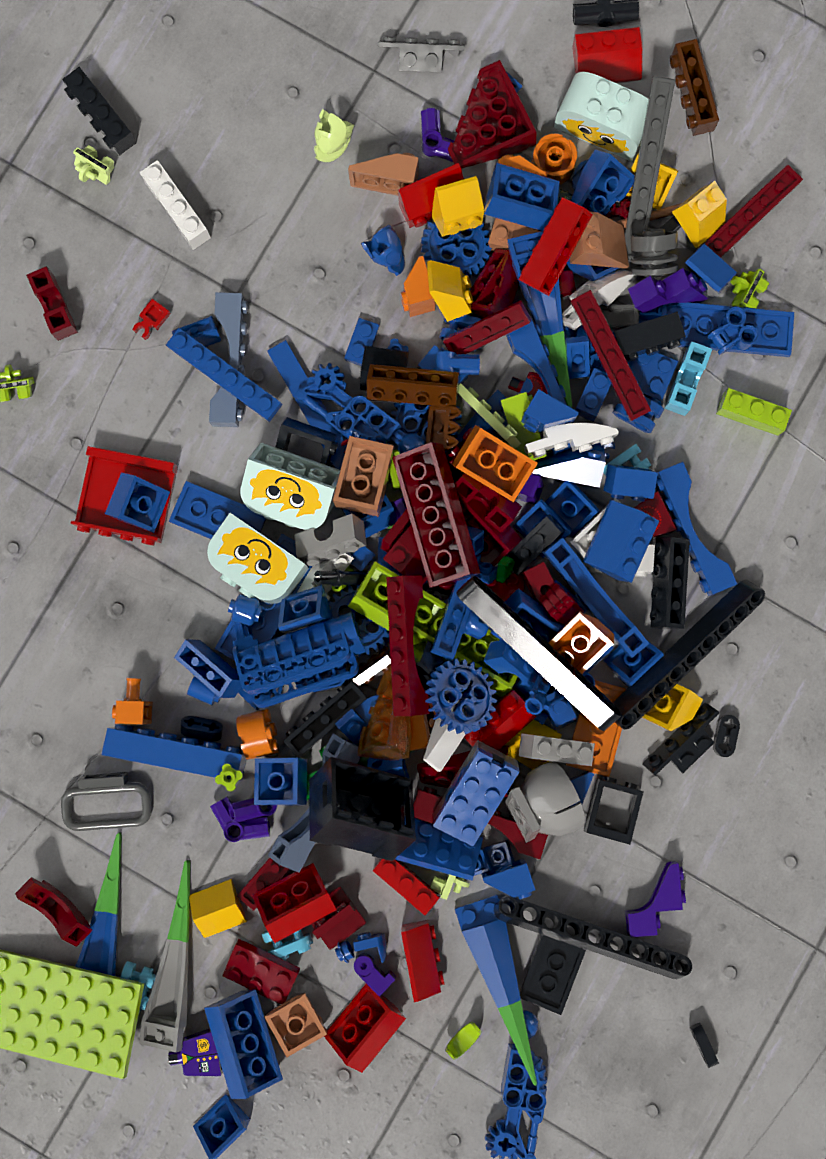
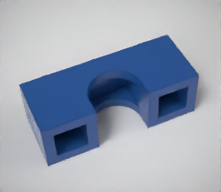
[484,640,551,697]

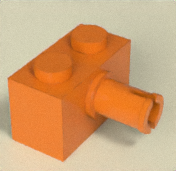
[112,678,153,725]

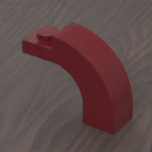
[15,877,93,947]

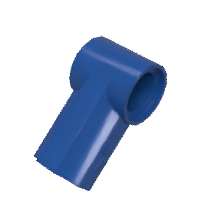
[436,351,480,375]

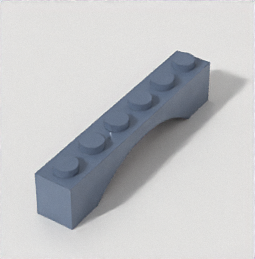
[209,292,248,427]
[268,734,364,873]

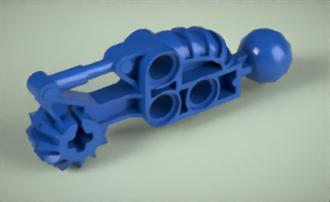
[296,363,426,454]
[485,1010,547,1159]

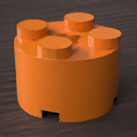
[531,133,577,185]
[236,709,279,760]

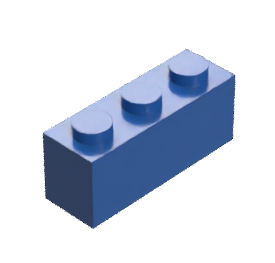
[174,639,242,698]

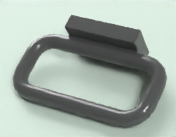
[61,772,151,831]

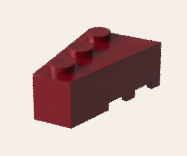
[470,248,519,319]

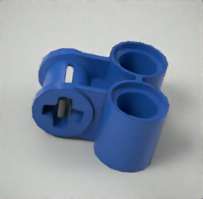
[707,307,759,355]

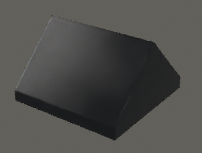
[360,346,409,391]

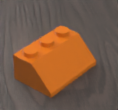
[548,612,614,674]

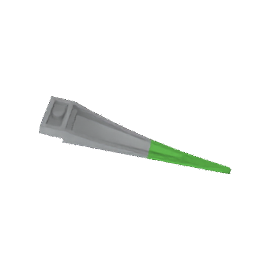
[139,860,190,1052]

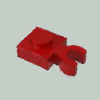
[132,299,171,340]

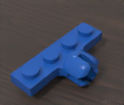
[430,576,489,661]

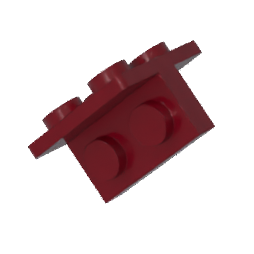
[311,886,366,950]

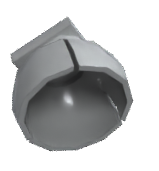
[505,762,585,843]

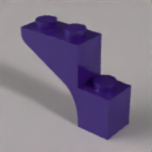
[628,268,708,313]
[625,861,686,937]

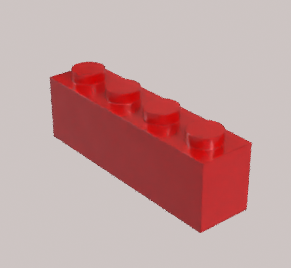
[518,197,593,296]

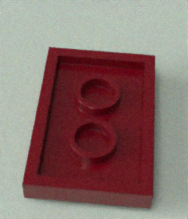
[222,939,301,1004]

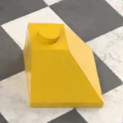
[642,684,703,731]

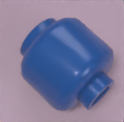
[228,594,263,626]

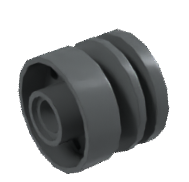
[630,229,678,277]

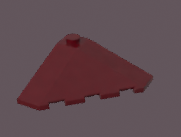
[448,60,537,169]

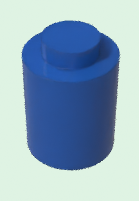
[187,676,221,705]

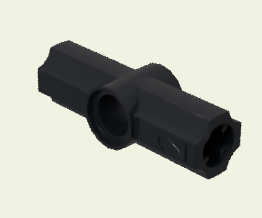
[572,0,639,27]

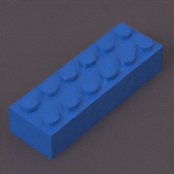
[101,724,247,781]

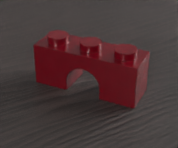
[26,266,78,341]
[454,472,522,533]

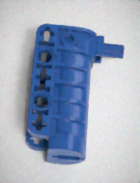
[233,612,366,708]

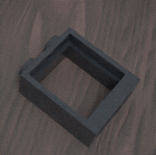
[275,417,338,467]
[584,776,644,845]

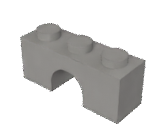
[295,514,367,566]
[519,733,595,766]

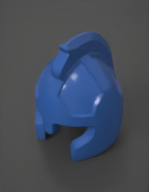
[361,225,405,276]

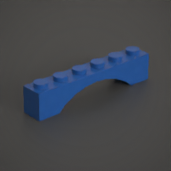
[506,318,572,455]
[656,462,737,596]
[542,538,650,658]

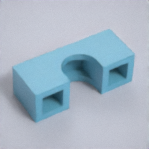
[664,341,712,416]

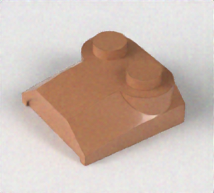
[264,993,327,1057]

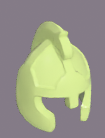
[314,109,354,162]

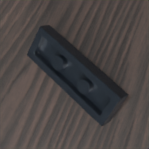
[506,514,564,575]

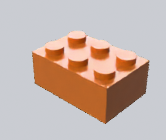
[452,425,538,502]

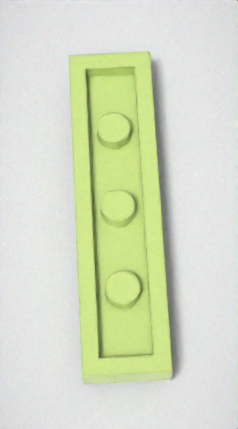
[458,383,521,449]

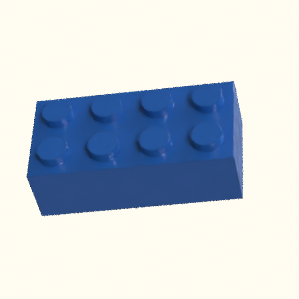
[204,989,283,1099]

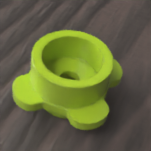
[215,764,243,791]

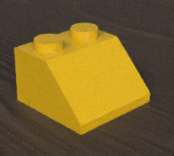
[432,176,484,237]
[672,181,727,248]
[427,260,473,322]

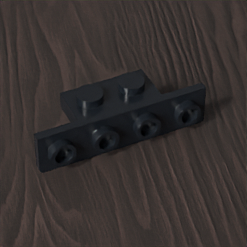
[642,703,719,776]

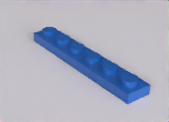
[166,328,283,422]

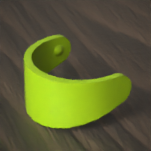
[445,1022,482,1060]

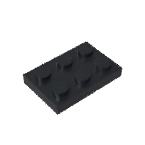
[519,935,586,1015]

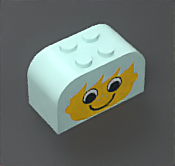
[554,72,648,162]
[240,443,341,530]
[207,513,309,604]

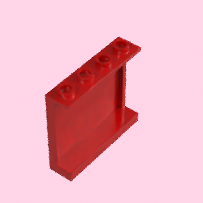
[70,446,178,546]

